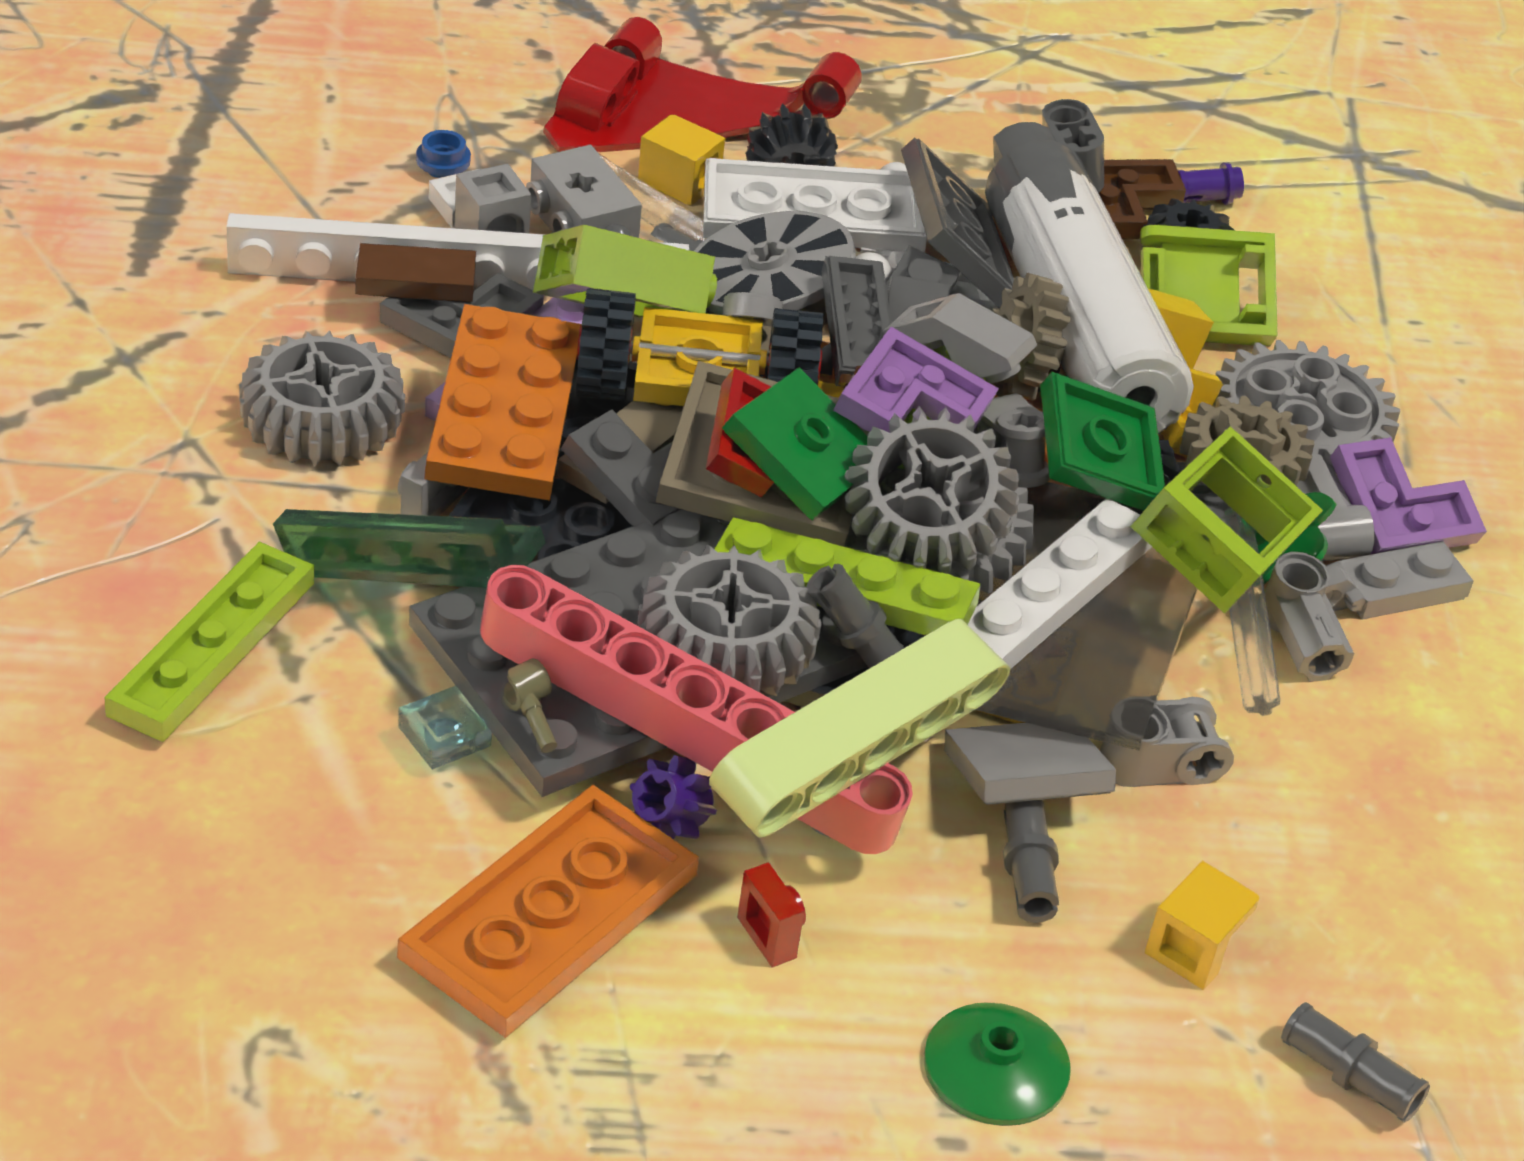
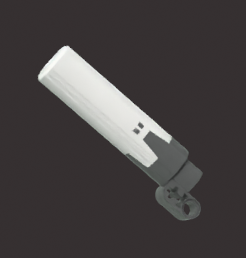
[985,99,1194,434]

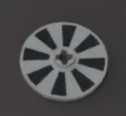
[694,211,856,315]

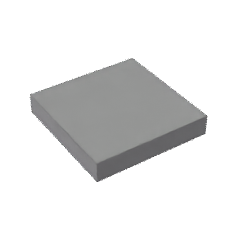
[944,719,1116,805]

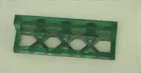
[273,509,546,588]

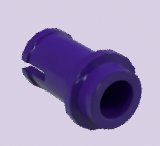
[1178,162,1244,205]

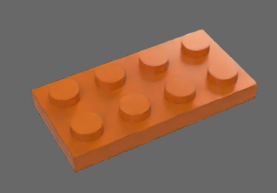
[424,304,580,501]
[397,784,699,1038]

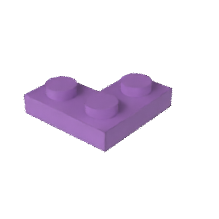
[833,327,999,433]
[1330,437,1487,555]

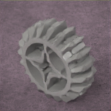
[239,330,405,467]
[845,406,1019,574]
[638,545,821,696]

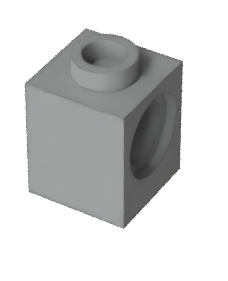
[454,163,531,233]

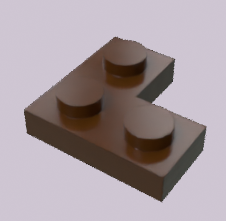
[1098,159,1186,239]

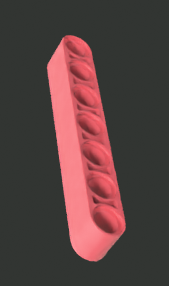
[480,565,913,854]

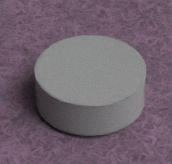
[722,292,783,326]

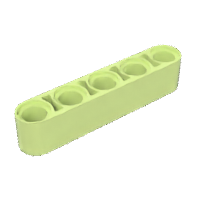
[709,619,1010,838]

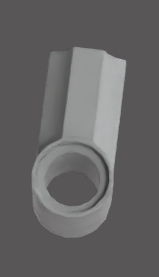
[1297,454,1374,561]
[1258,552,1354,682]

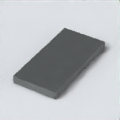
[901,137,1014,308]

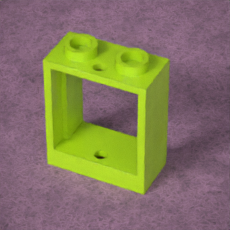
[533,224,717,318]
[1130,426,1323,614]

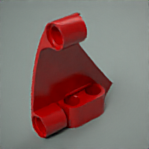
[543,17,862,152]

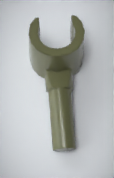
[503,658,557,753]

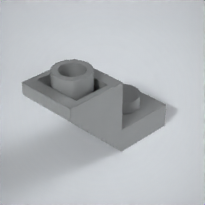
[883,293,1037,383]

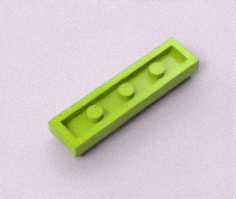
[714,517,980,635]
[104,541,314,742]

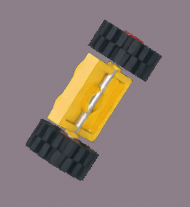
[576,288,823,406]

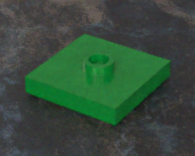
[722,367,868,521]
[1040,372,1165,511]

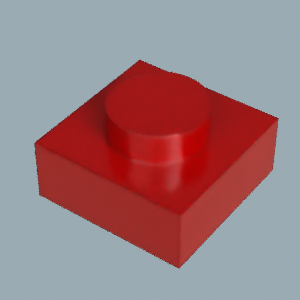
[737,862,806,968]

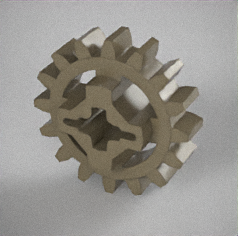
[990,273,1070,401]
[1179,396,1315,486]

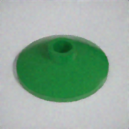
[924,1002,1071,1126]

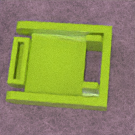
[1140,225,1278,346]

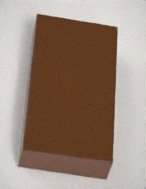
[355,243,476,302]

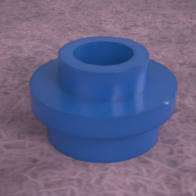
[416,130,471,178]

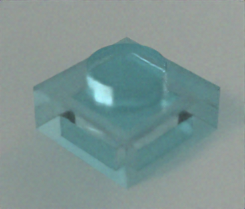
[398,685,492,770]

